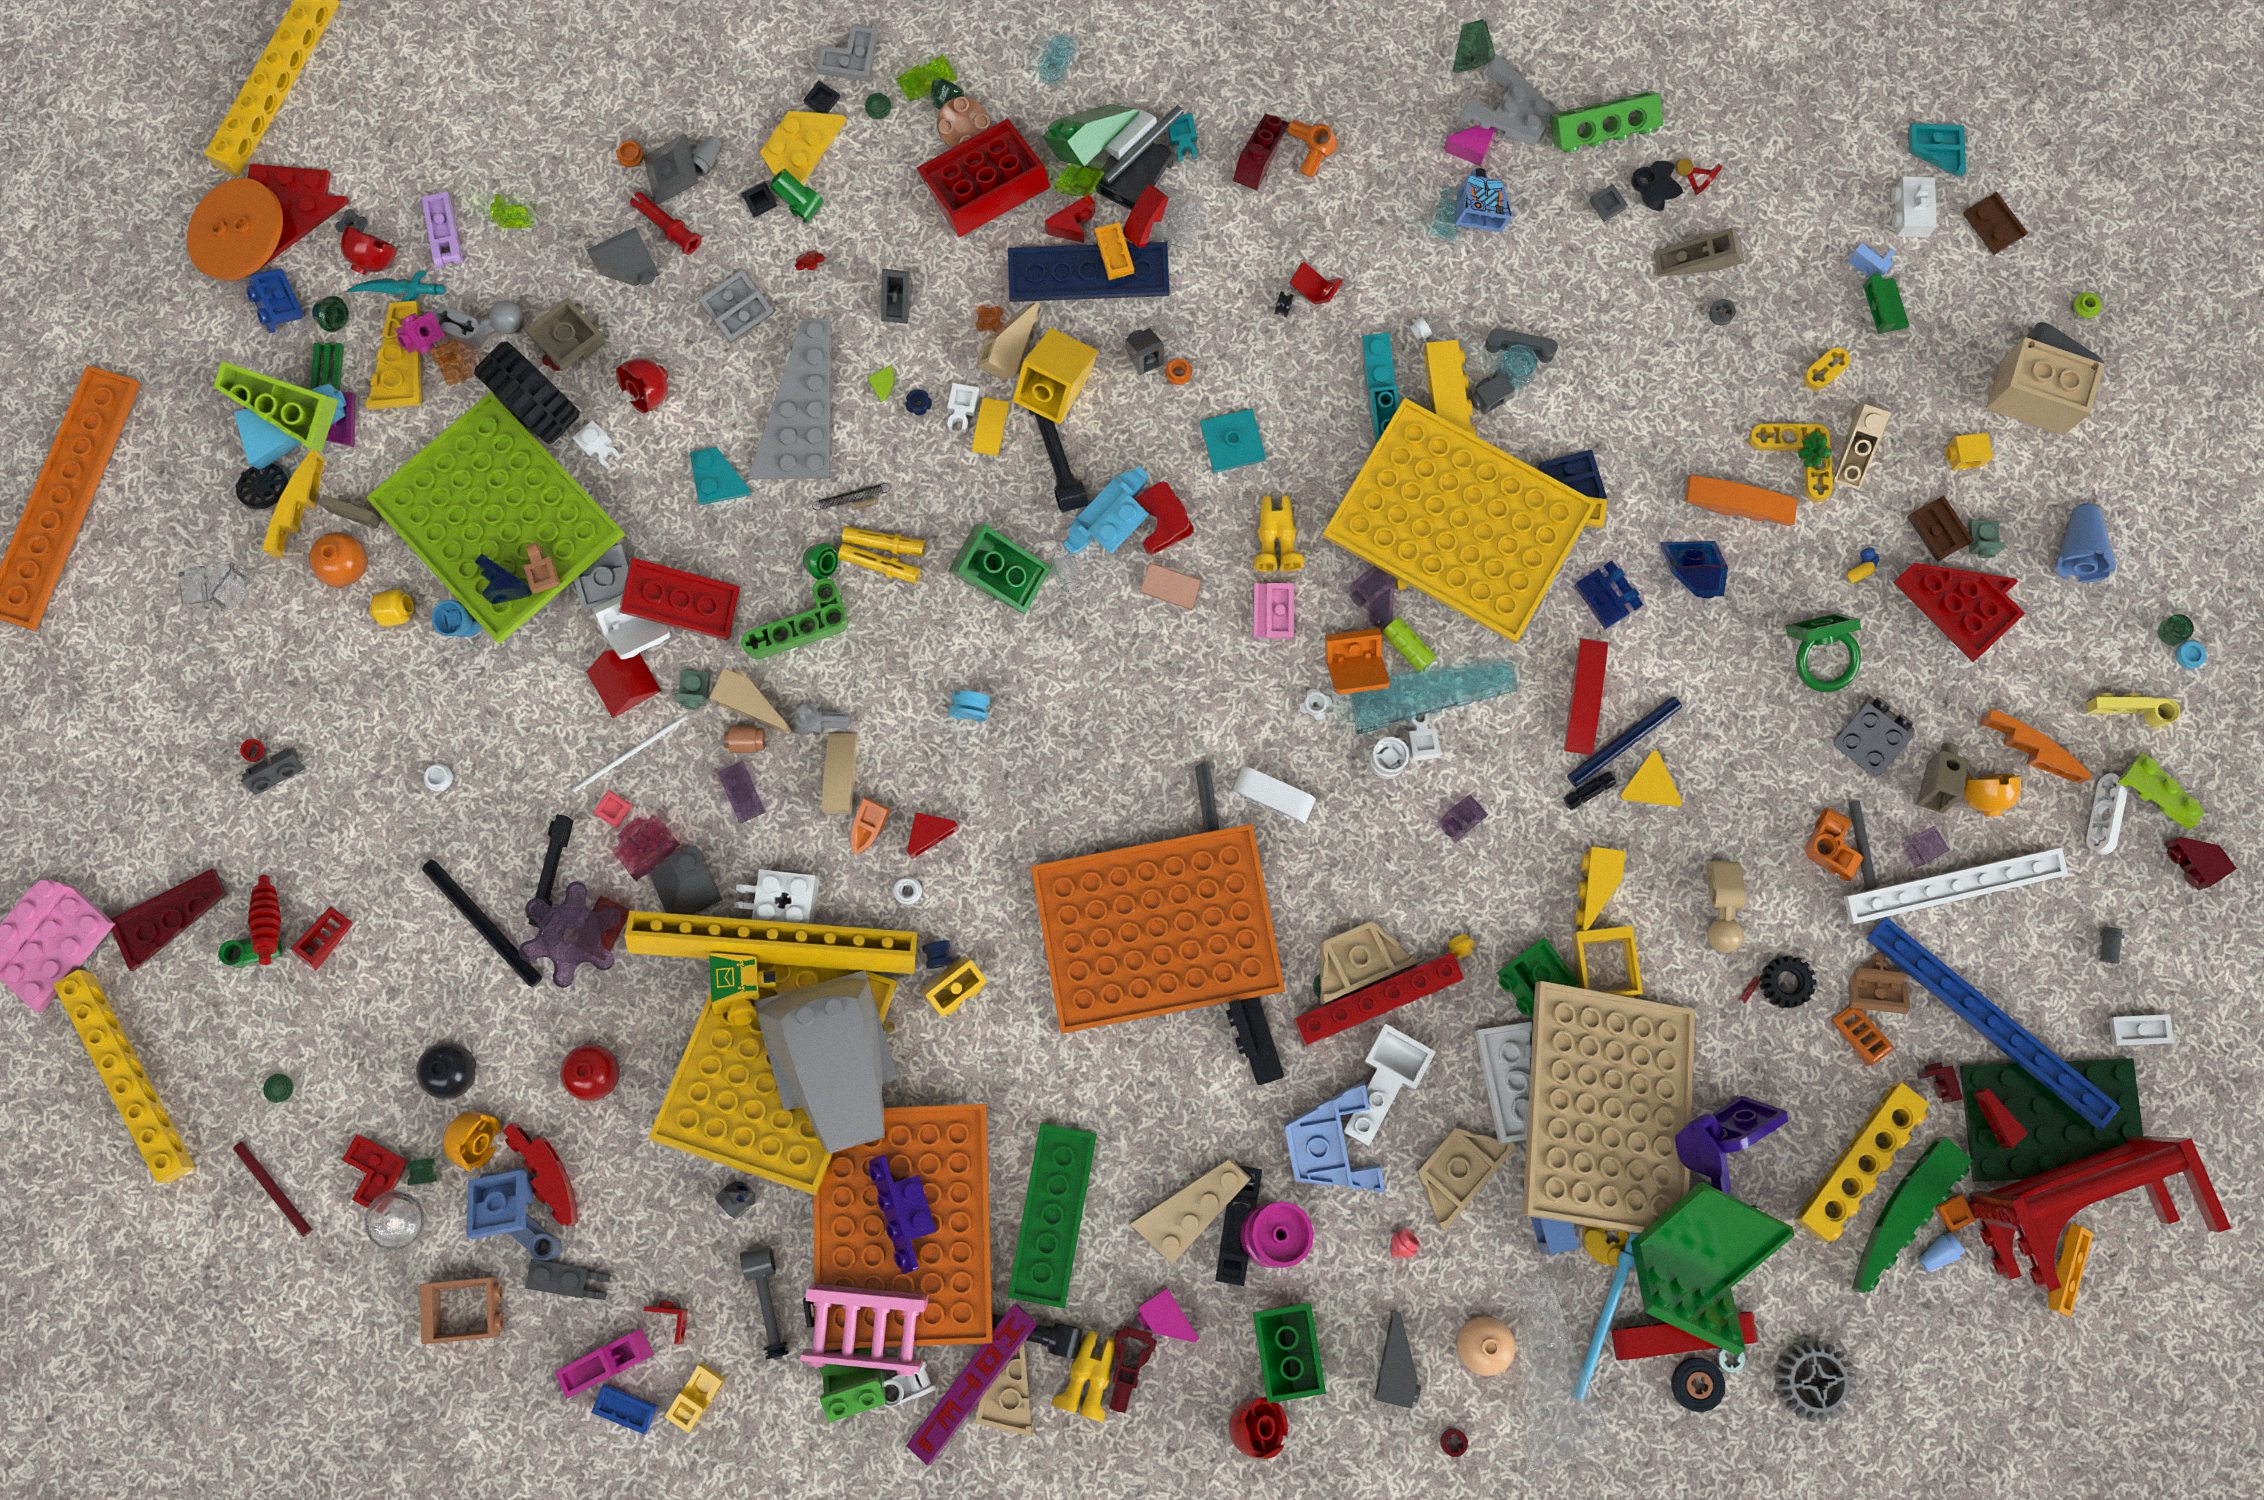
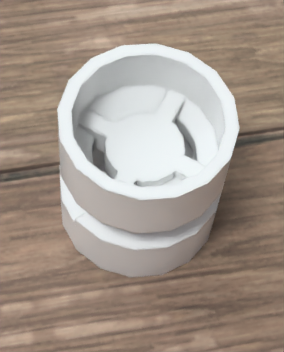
[1369,737,1409,779]

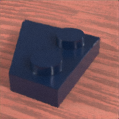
[1538,450,1607,499]

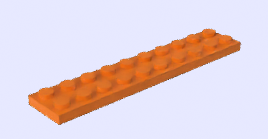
[0,365,141,632]

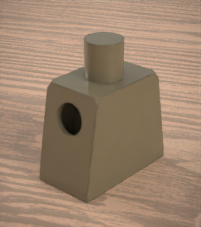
[1916,743,1968,813]

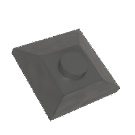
[643,134,699,204]
[587,227,660,286]
[649,845,723,915]

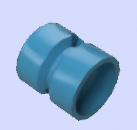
[432,600,482,637]

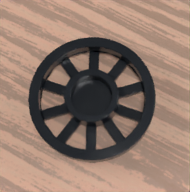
[235,463,288,510]

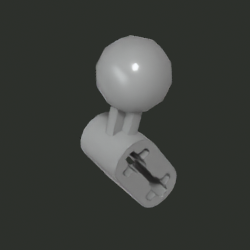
[433,300,524,348]

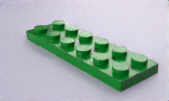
[1007,1123,1097,1309]

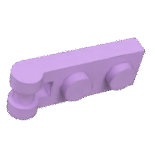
[421,191,464,268]

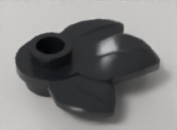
[1631,161,1683,211]

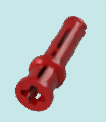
[630,191,701,255]

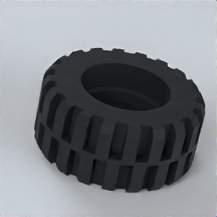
[474,341,580,444]

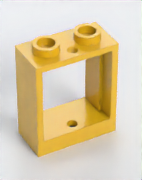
[1571,926,1643,998]

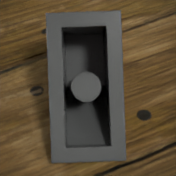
[1125,328,1164,375]

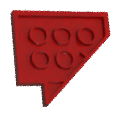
[247,164,349,268]
[1893,563,2025,662]

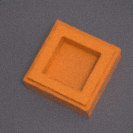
[1935,1194,1976,1233]

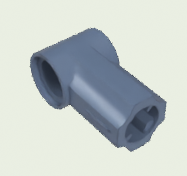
[508,1213,562,1261]

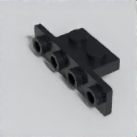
[1226,997,1284,1085]

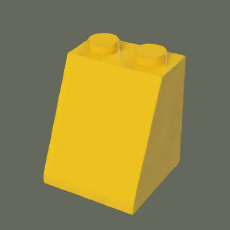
[1013,328,1098,425]

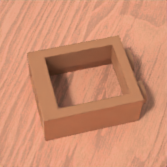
[420,1277,504,1344]

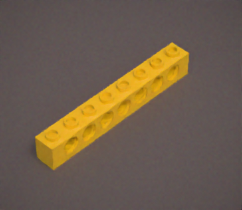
[204,0,340,177]
[53,969,196,1183]

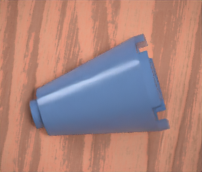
[2056,503,2116,582]

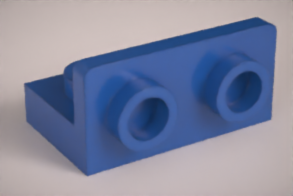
[246,269,303,333]

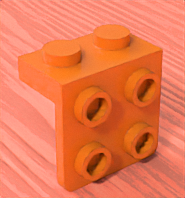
[1325,628,1390,694]

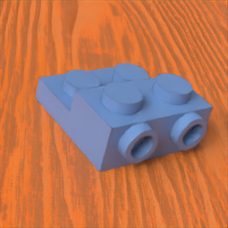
[466,1168,533,1240]

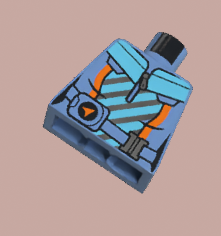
[1454,168,1512,232]

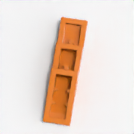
[1684,475,1798,526]
[1980,709,2092,784]

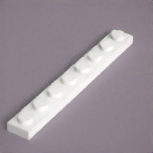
[1844,847,2068,924]

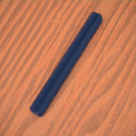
[1567,697,1682,787]

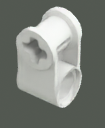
[884,1361,936,1407]

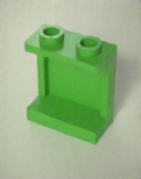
[819,1348,886,1423]

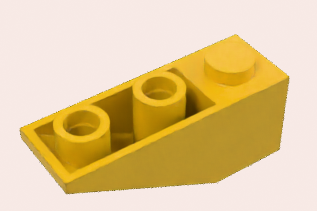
[1574,846,1626,931]

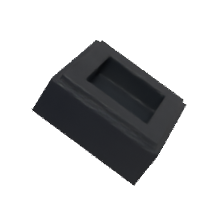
[803,80,841,114]

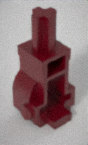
[1109,1326,1157,1413]

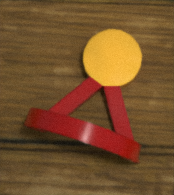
[1675,158,1723,195]

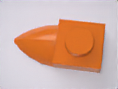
[851,797,891,855]

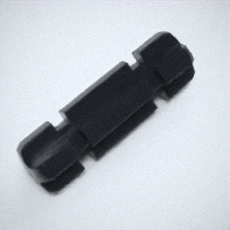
[1563,772,1616,810]

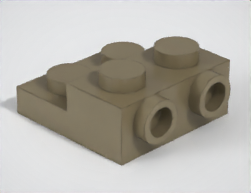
[525,297,605,371]

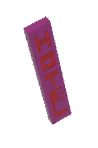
[906,1304,1038,1465]

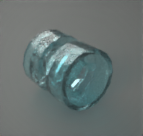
[1497,344,1538,390]

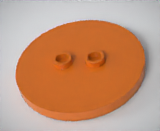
[187,178,283,281]

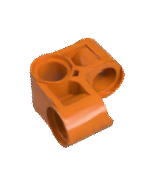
[1805,807,1864,881]

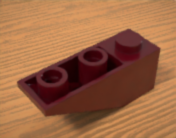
[1233,113,1289,191]

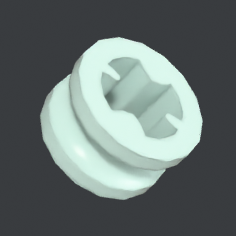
[1716,1348,1745,1373]

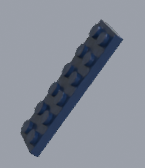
[1008,242,1170,302]

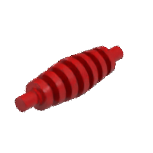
[248,875,281,965]

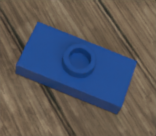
[591,1384,659,1435]

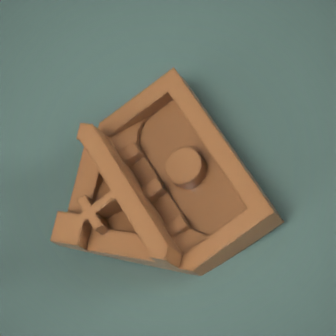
[1849,951,1910,1014]

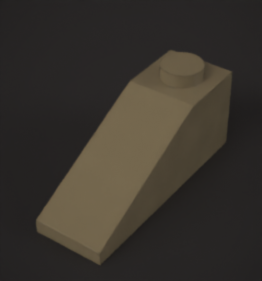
[1654,228,1745,277]

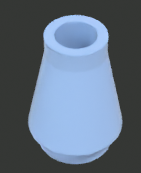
[1918,1233,1965,1273]

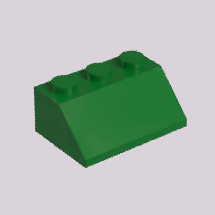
[1252,1302,1326,1403]

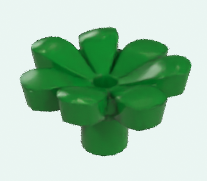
[1798,431,1831,467]

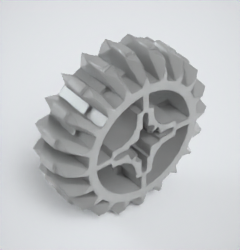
[1774,1340,1857,1422]

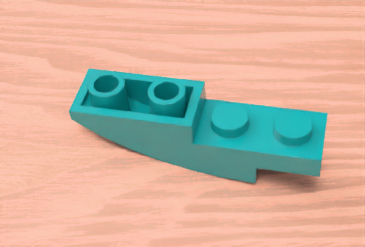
[1361,332,1399,443]

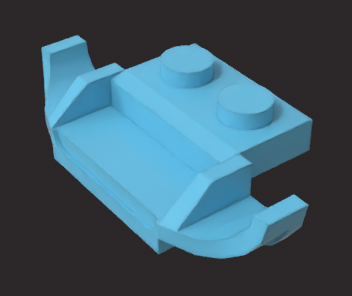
[1063,465,1150,554]

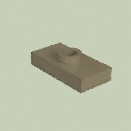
[319,494,381,529]

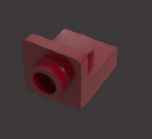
[1917,1062,1963,1103]

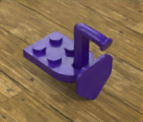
[1675,1096,1788,1195]

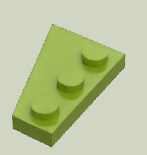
[2118,752,2205,830]

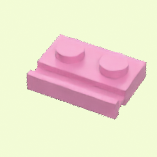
[1253,583,1294,639]

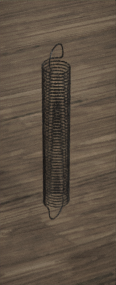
[812,483,890,510]

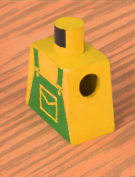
[709,953,776,1015]

